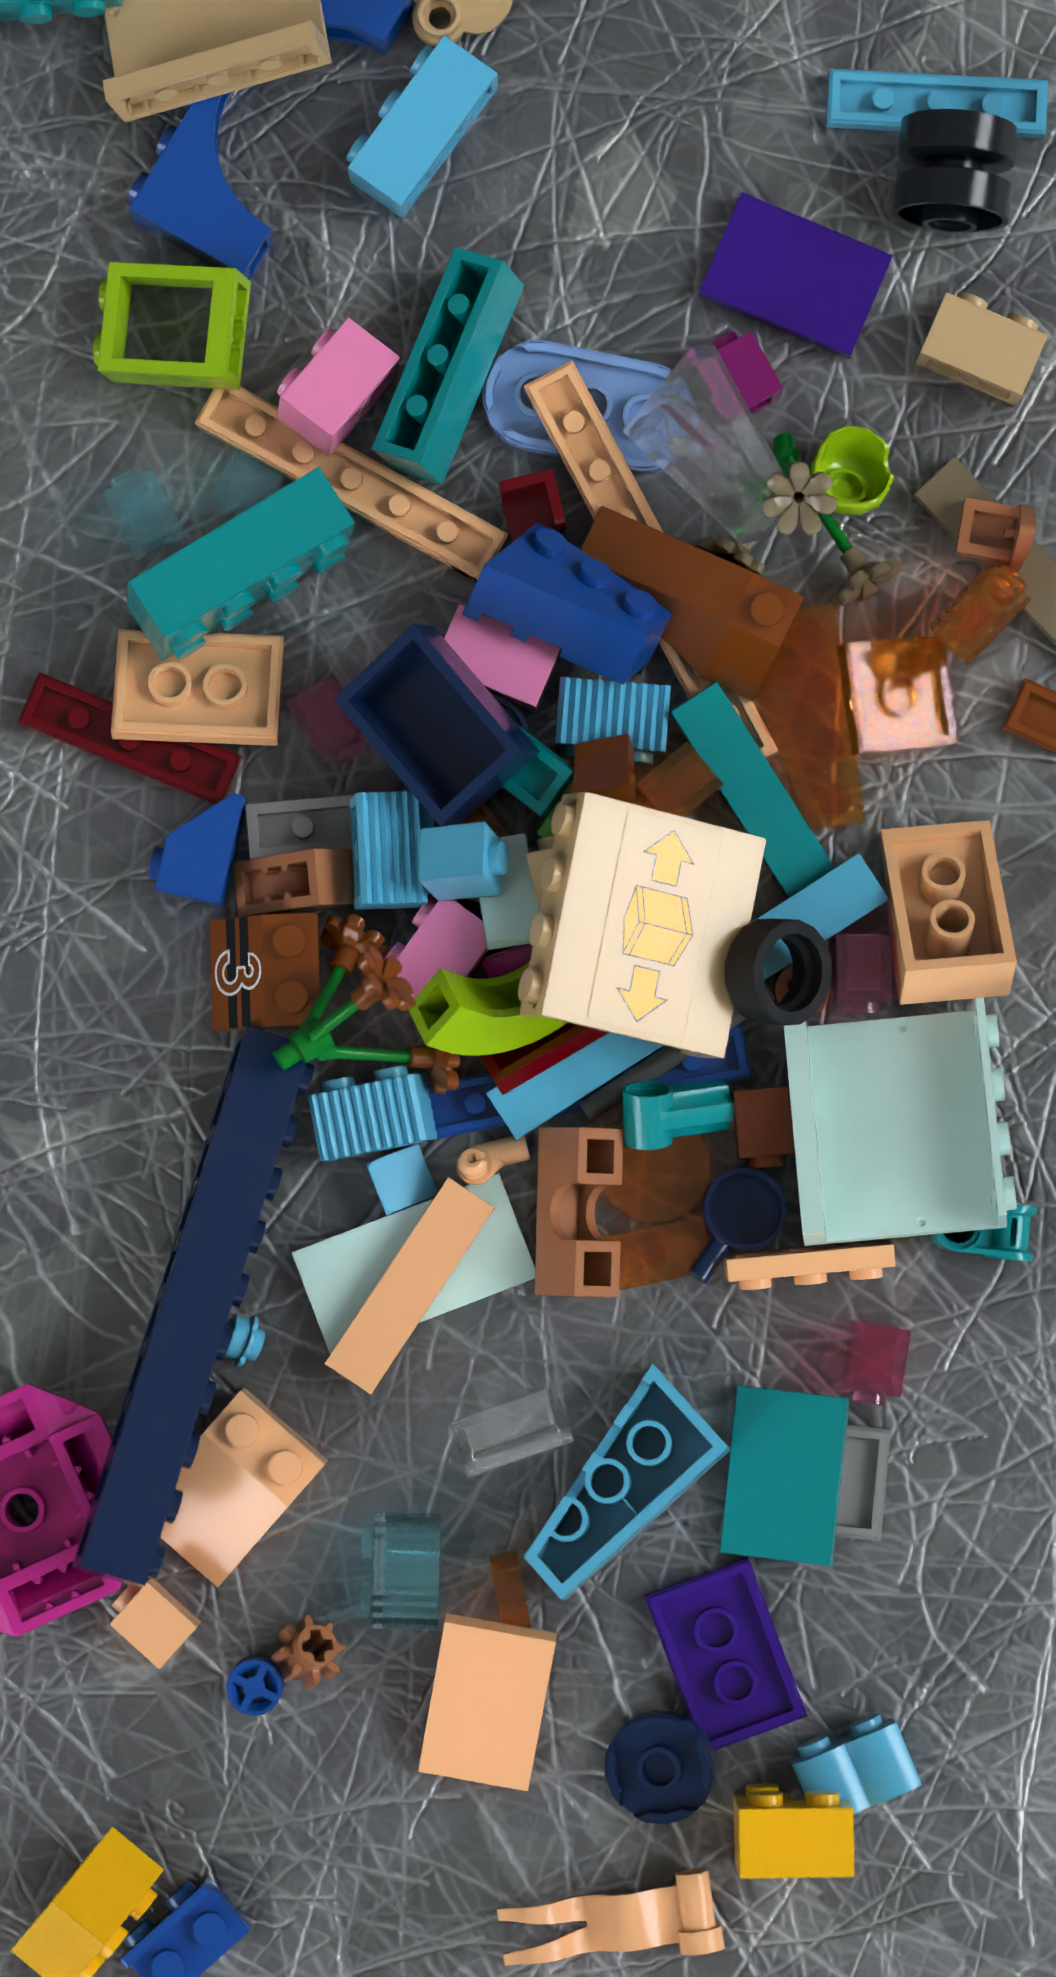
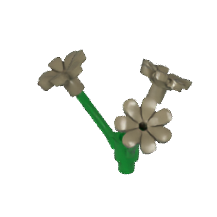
[695,433,903,606]

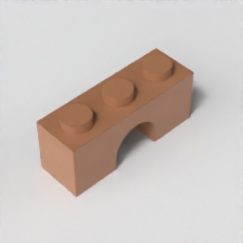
[535,1127,624,1297]

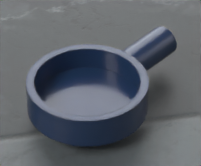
[688,1167,787,1284]

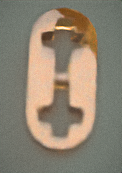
[489,1550,532,1629]

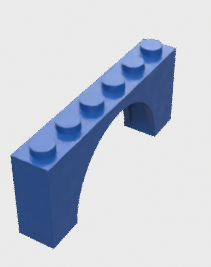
[127,0,413,280]

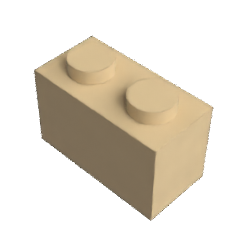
[915,292,1048,406]

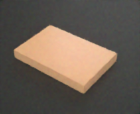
[111,629,284,746]
[418,1613,557,1791]

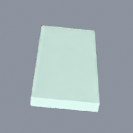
[292,1173,535,1354]

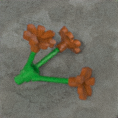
[272,914,460,1095]

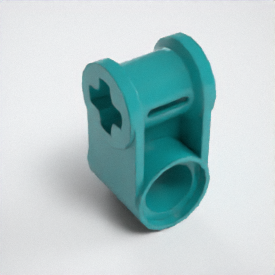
[928,1204,1037,1262]

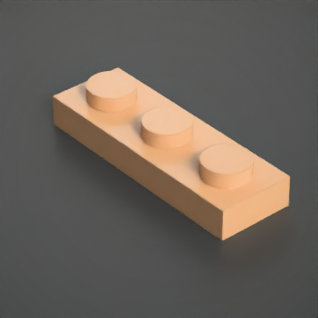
[724,1240,896,1290]

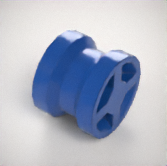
[226,1655,285,1716]

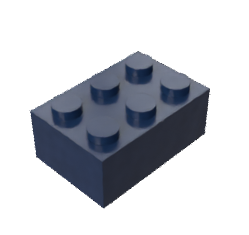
[334,623,540,826]

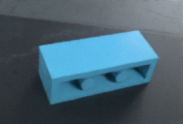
[346,35,498,219]

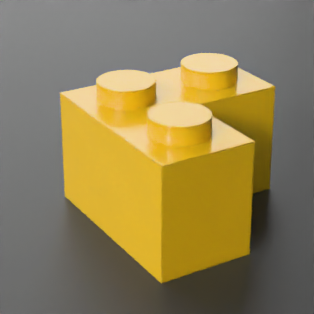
[733,1783,854,1879]
[10,1826,164,1977]

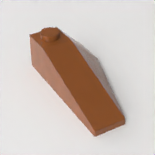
[580,506,804,702]

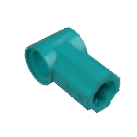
[622,1079,734,1150]

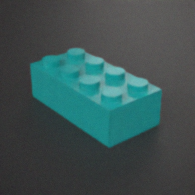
[126,467,355,661]

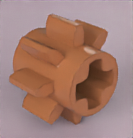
[271,1615,345,1690]

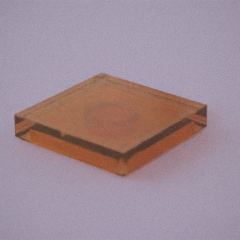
[837,635,959,756]

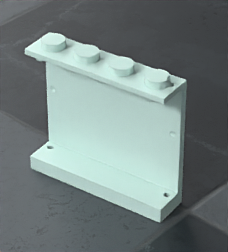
[784,997,1017,1246]

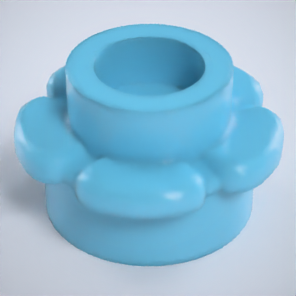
[225,1314,265,1368]

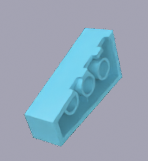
[524,1363,730,1600]

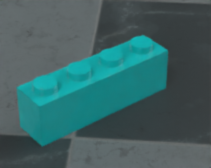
[372,247,524,485]

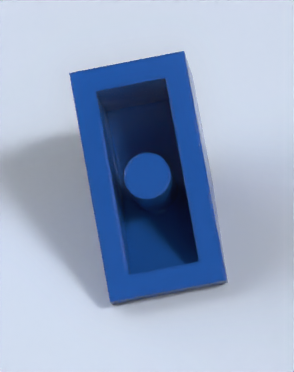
[148,793,248,908]

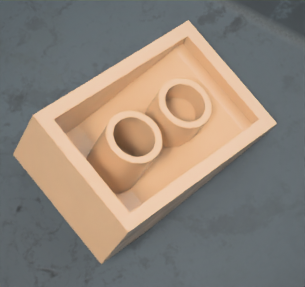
[880,820,1017,1005]
[160,1388,328,1588]

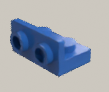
[119,1876,252,1977]

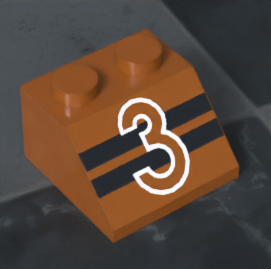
[210,913,324,1031]

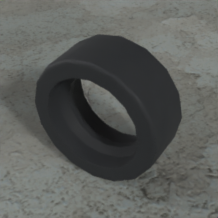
[725,918,831,1026]

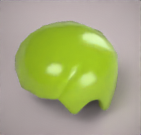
[810,425,894,516]

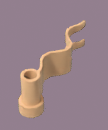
[497,1868,725,1966]

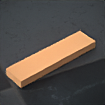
[324,1177,495,1394]

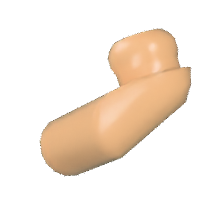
[457,1135,530,1185]

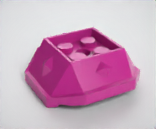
[0,1383,123,1637]

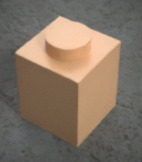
[109,1578,201,1670]

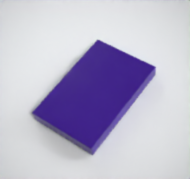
[698,192,893,359]
[644,1557,807,1751]

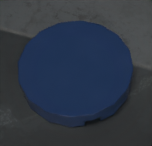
[605,1710,717,1825]

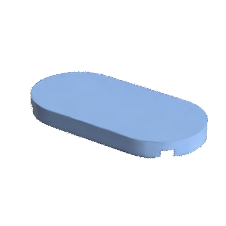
[482,340,699,474]

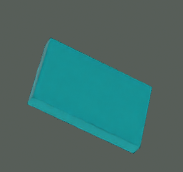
[720,1385,850,1566]

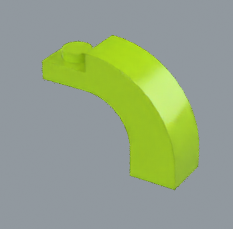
[408,961,568,1056]

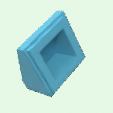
[366,1144,438,1215]

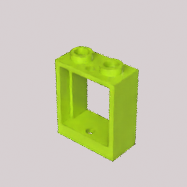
[93,262,251,390]

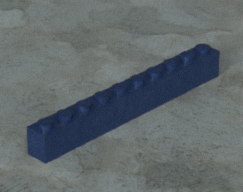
[72,1025,315,1587]

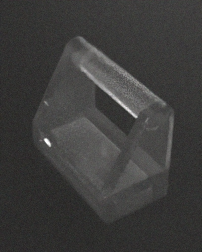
[450,1385,575,1479]

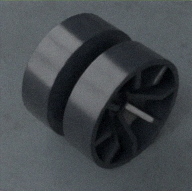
[892,109,1017,233]

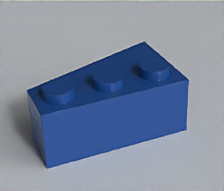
[462,522,673,685]

